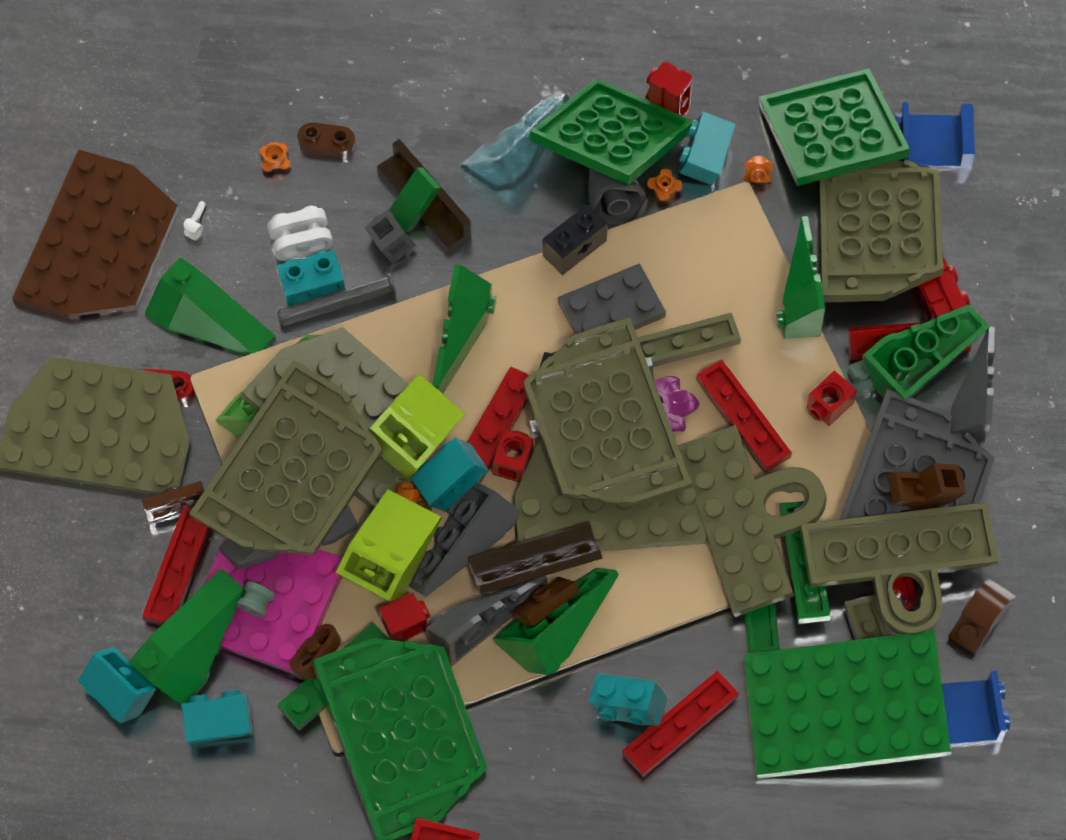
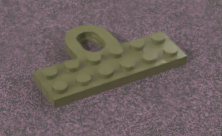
[678,425,827,617]
[800,502,999,634]

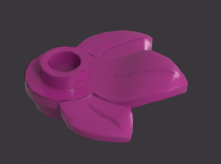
[655,376,699,432]

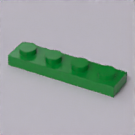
[779,501,831,624]
[277,622,390,731]

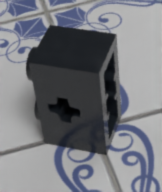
[543,204,608,276]

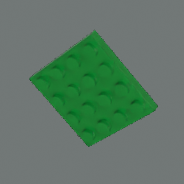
[759,68,910,186]
[529,78,693,185]

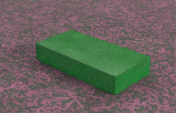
[389,168,441,232]
[744,603,780,654]

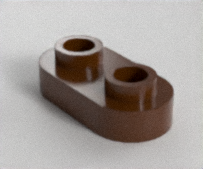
[297,122,356,157]
[290,624,341,680]

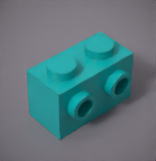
[678,111,736,186]
[276,250,345,307]
[411,437,489,512]
[77,646,157,724]
[588,673,668,727]
[181,690,254,744]

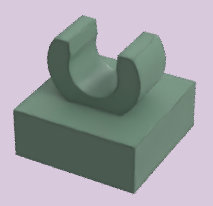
[841,360,875,398]

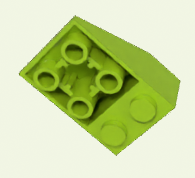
[369,374,465,480]
[336,489,442,601]

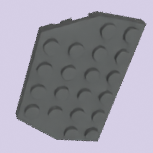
[839,389,995,573]

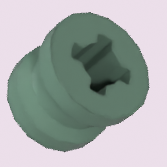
[236,581,276,619]

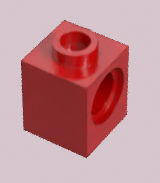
[807,370,857,426]
[492,430,534,483]
[379,593,430,642]

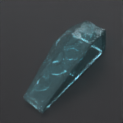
[460,94,570,192]

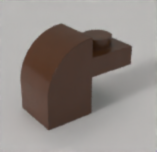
[887,463,966,511]
[948,579,1016,654]

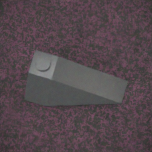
[950,327,995,448]
[426,576,548,667]

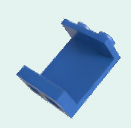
[895,102,975,169]
[942,670,1010,746]

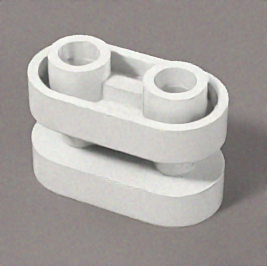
[267,206,333,261]

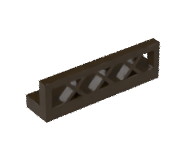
[377,139,471,254]
[468,521,603,595]

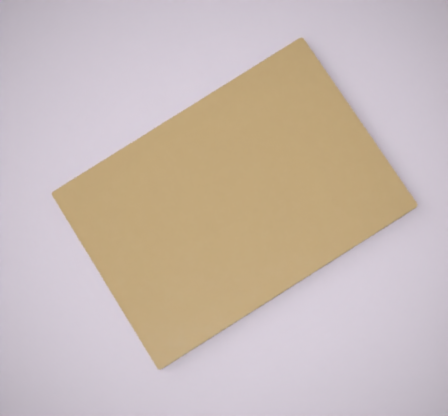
[191,182,871,753]

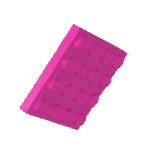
[204,538,343,675]

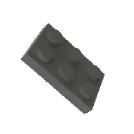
[558,263,666,334]

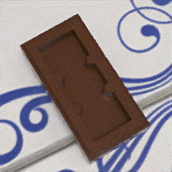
[142,481,205,522]
[511,577,580,626]

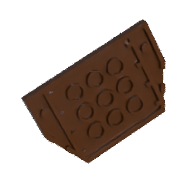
[12,149,179,320]

